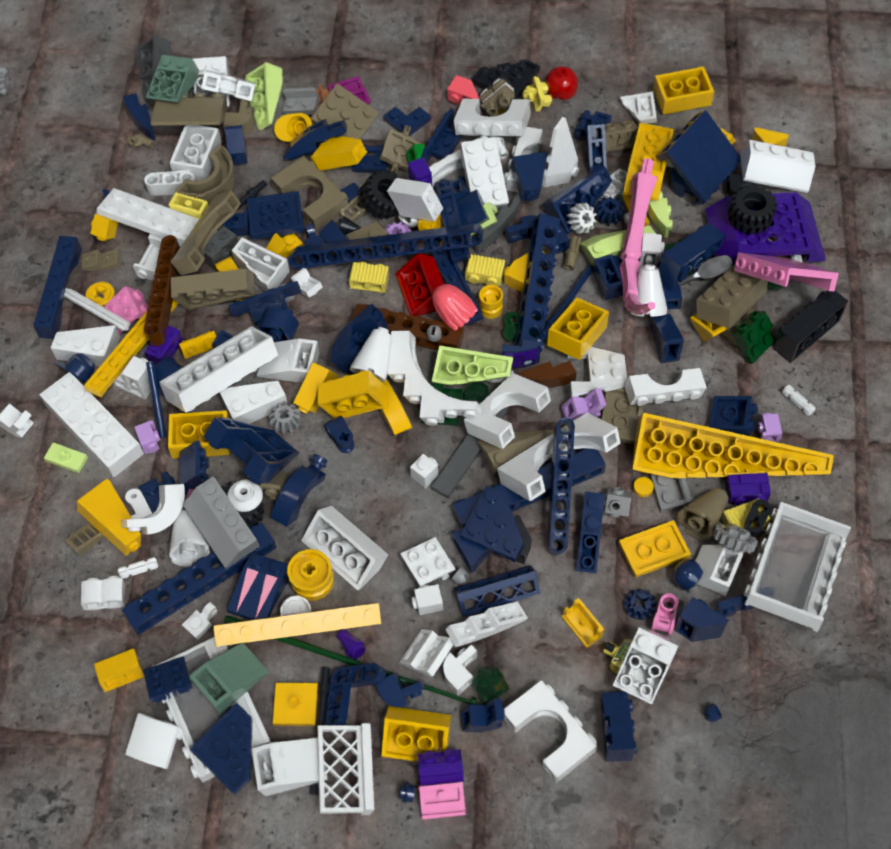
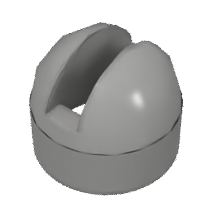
[427,325,442,341]
[452,567,469,585]

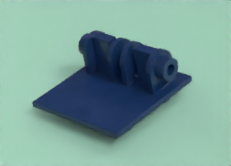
[143,656,193,703]

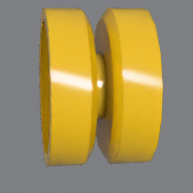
[287,549,334,601]

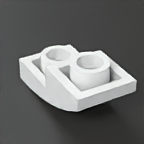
[601,168,627,199]

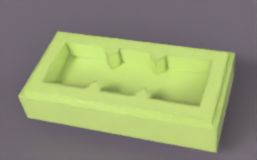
[44,443,88,473]

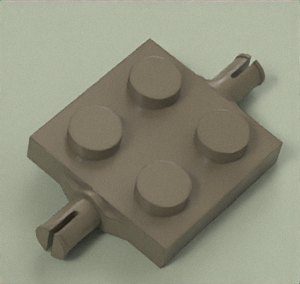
[379,125,421,175]

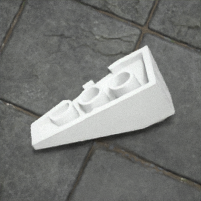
[542,117,579,187]

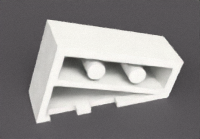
[219,381,287,424]

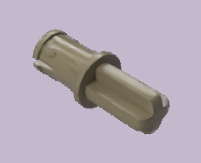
[563,236,581,271]

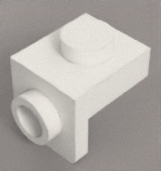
[291,268,323,298]

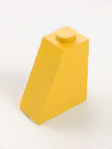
[311,136,367,171]
[293,362,341,414]

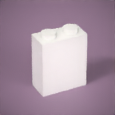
[387,178,443,222]

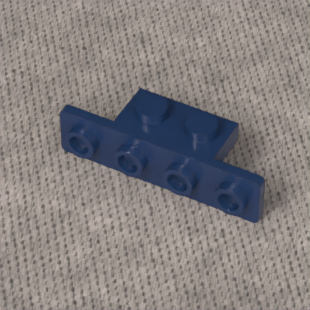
[421,108,462,163]
[229,281,301,326]

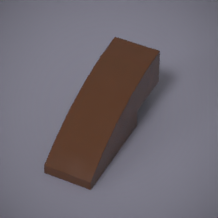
[517,361,577,388]

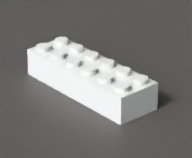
[159,326,278,413]
[39,372,144,478]

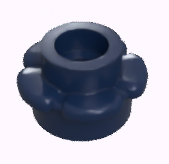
[309,453,328,470]
[399,782,415,804]

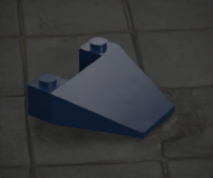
[204,417,299,484]

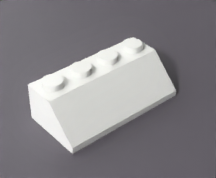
[740,140,815,193]
[301,506,388,590]

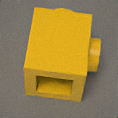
[90,213,118,241]

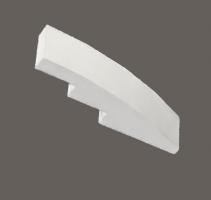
[446,601,528,647]

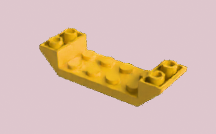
[623,123,674,201]

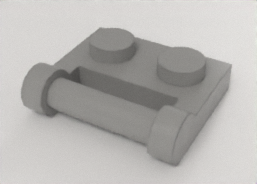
[650,474,694,513]

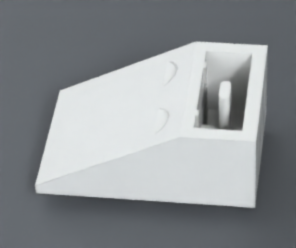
[193,56,230,107]
[257,339,320,383]
[613,626,680,704]
[252,738,328,796]

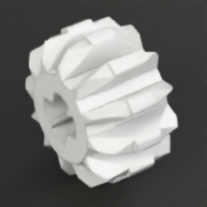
[567,203,597,233]

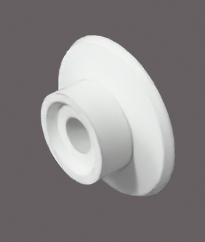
[227,480,263,512]

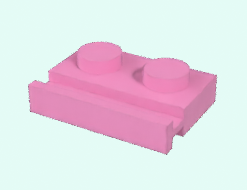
[419,782,466,819]

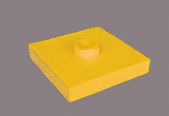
[273,683,318,726]

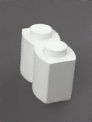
[81,576,125,610]

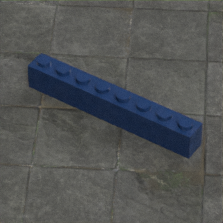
[453,448,606,528]

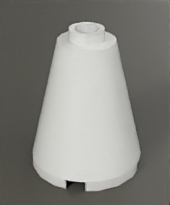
[631,264,668,317]
[350,327,391,382]
[169,510,210,566]

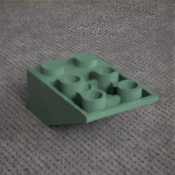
[146,55,199,103]
[189,642,269,715]

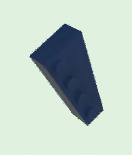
[658,223,726,292]

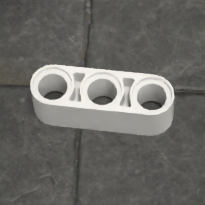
[144,170,196,196]

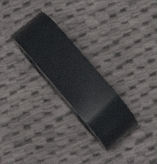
[744,499,771,536]

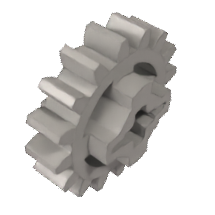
[712,524,758,553]

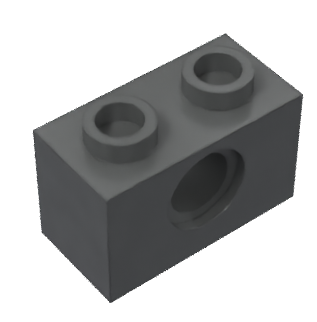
[203,226,238,270]

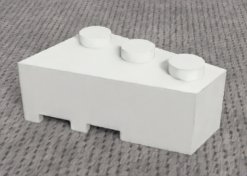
[232,238,290,292]
[51,325,120,366]

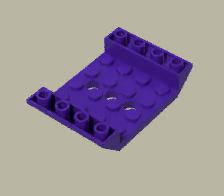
[705,192,826,267]

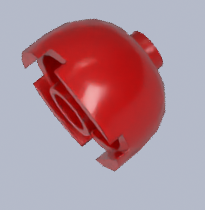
[545,66,578,100]

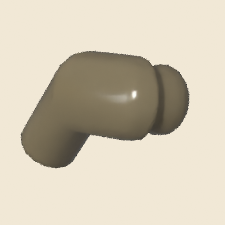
[128,134,155,148]

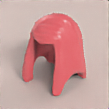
[432,284,478,331]

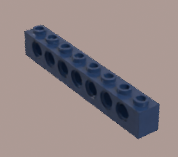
[514,213,561,352]
[122,522,277,635]

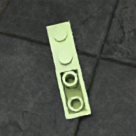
[647,191,673,237]

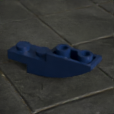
[284,119,347,160]
[576,491,605,573]

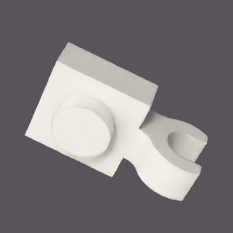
[182,602,218,640]

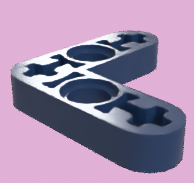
[325,663,386,726]

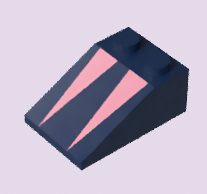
[227,553,289,620]

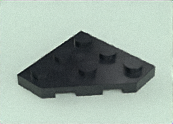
[472,59,540,102]

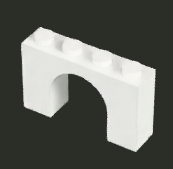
[454,99,531,136]
[464,373,551,449]
[504,680,597,783]

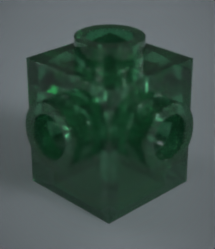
[472,667,510,702]

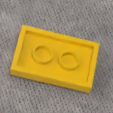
[618,520,691,578]

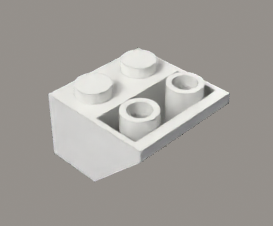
[696,545,744,596]

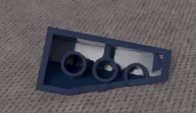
[542,166,612,234]

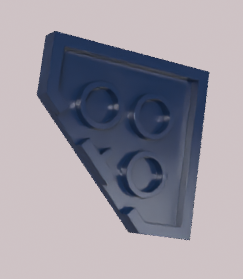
[460,486,524,562]
[189,703,253,796]

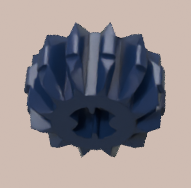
[595,195,625,226]

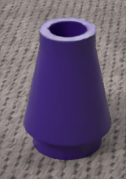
[337,629,366,659]

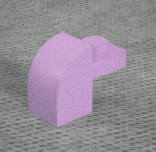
[562,388,606,421]

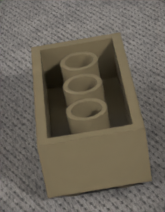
[697,263,768,329]

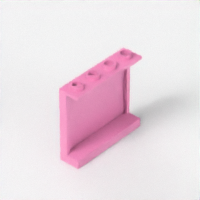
[734,252,839,291]

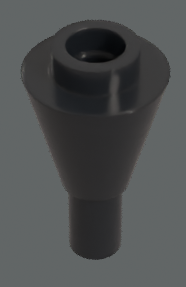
[337,216,362,234]

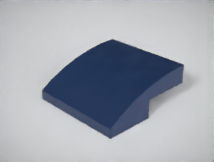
[458,189,490,225]

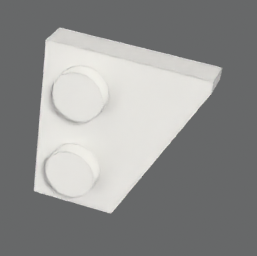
[621,92,657,124]

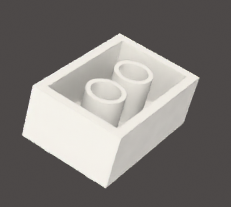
[170,125,222,180]

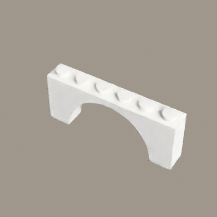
[497,413,621,501]

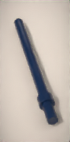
[540,265,593,339]

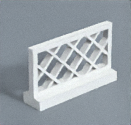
[317,723,374,815]

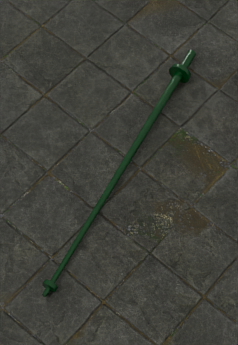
[224,615,482,705]

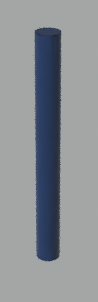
[146,361,167,438]

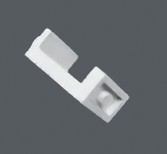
[133,233,182,280]

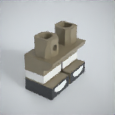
[478,75,515,117]

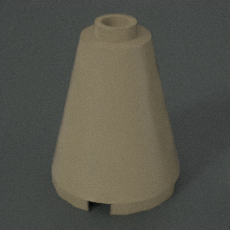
[677,488,729,540]

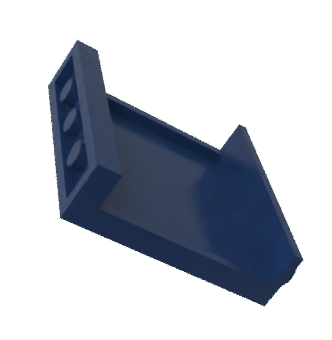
[657,110,741,205]

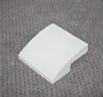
[399,629,454,677]
[125,713,180,769]

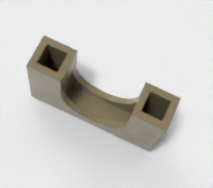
[271,156,348,231]

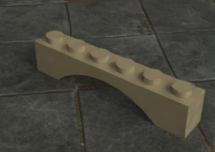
[171,190,241,276]

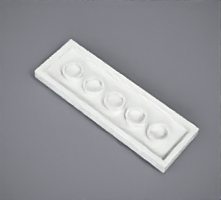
[97,188,199,245]

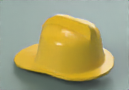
[274,113,312,142]

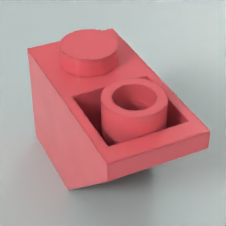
[447,75,479,105]

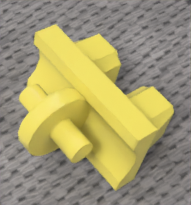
[523,77,552,111]

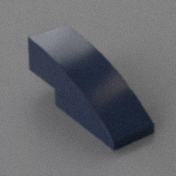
[123,93,156,141]

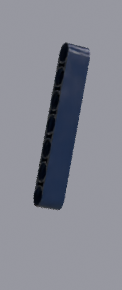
[547,418,575,556]

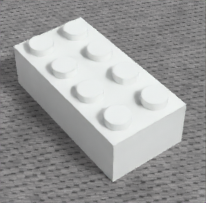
[460,137,509,212]

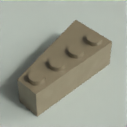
[171,268,255,310]

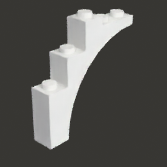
[387,331,482,426]

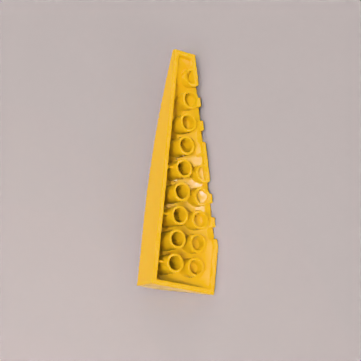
[632,413,834,478]

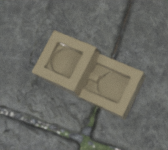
[81,249,121,271]

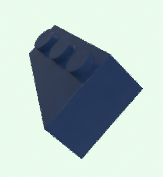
[601,692,637,762]

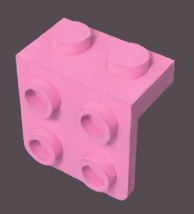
[104,286,148,335]

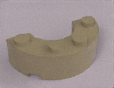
[175,144,236,205]

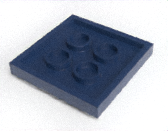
[247,191,304,240]

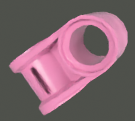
[651,593,678,636]

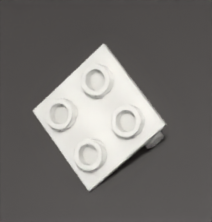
[400,537,455,587]

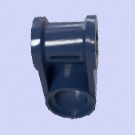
[324,415,355,453]

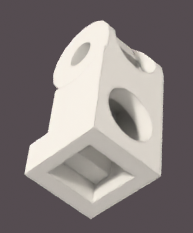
[125,489,152,528]

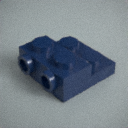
[709,396,758,436]

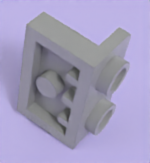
[283,88,320,115]

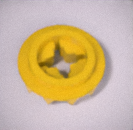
[86,282,115,307]

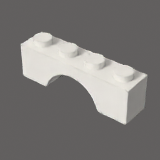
[504,127,543,192]
[624,368,707,406]

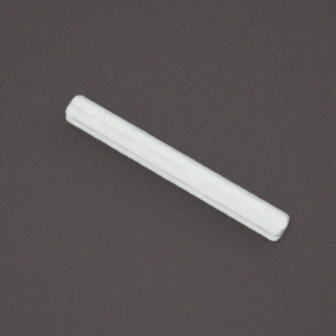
[64,288,130,331]

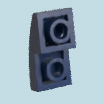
[320,220,352,252]

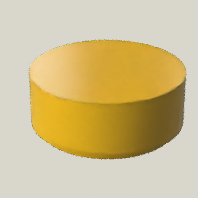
[633,477,654,498]

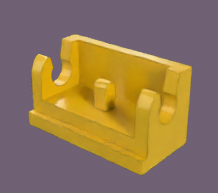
[561,598,605,648]
[94,648,145,692]

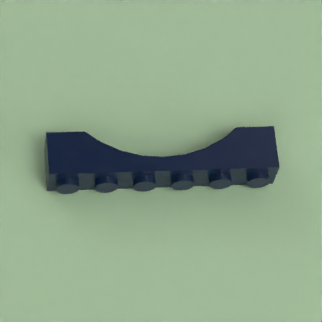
[33,236,82,339]

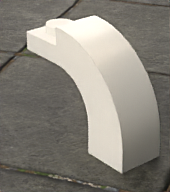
[121,484,185,534]

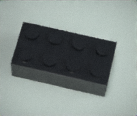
[774,290,848,364]

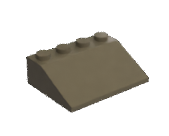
[151,92,228,126]

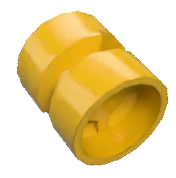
[479,285,503,319]

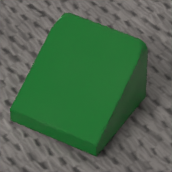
[406,144,425,162]

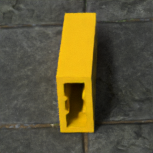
[77,479,141,556]

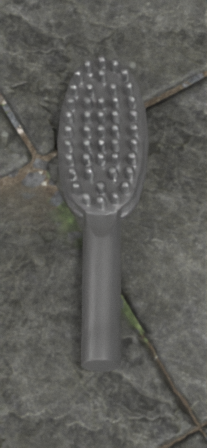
[677,255,732,286]

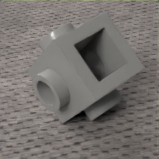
[604,487,632,517]

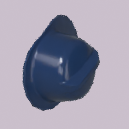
[54,354,95,382]

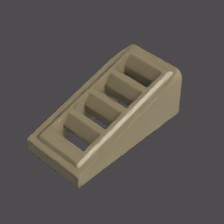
[338,194,367,222]
[64,523,105,558]

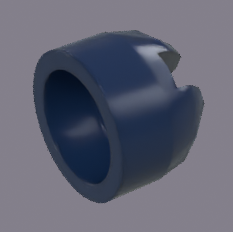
[704,703,722,722]

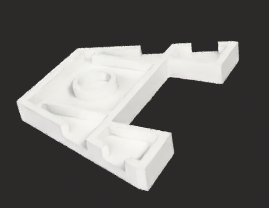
[567,347,627,397]

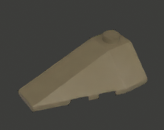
[477,429,554,477]

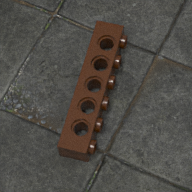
[350,304,464,351]

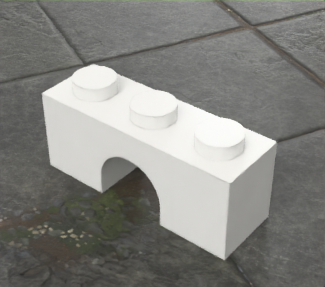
[201,70,256,101]

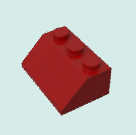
[396,253,444,316]

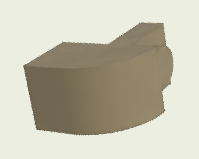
[223,100,255,135]

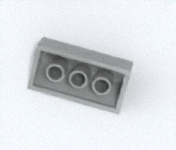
[183,476,260,569]

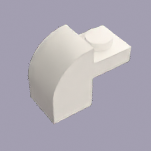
[0,404,34,438]
[443,645,477,696]

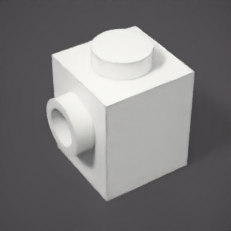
[410,454,438,489]
[412,584,443,615]

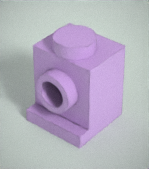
[757,413,782,443]
[135,420,161,454]

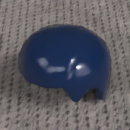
[672,559,703,591]

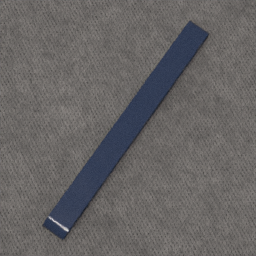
[289,224,483,269]

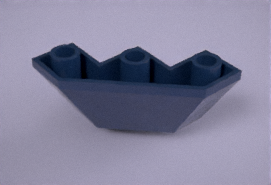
[330,304,392,379]

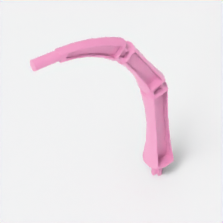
[619,159,657,315]

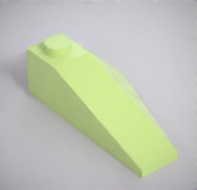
[246,62,283,130]
[580,225,656,266]
[432,346,513,386]

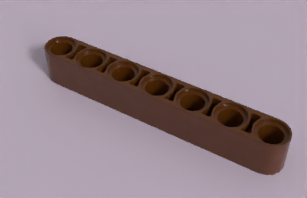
[144,235,180,346]

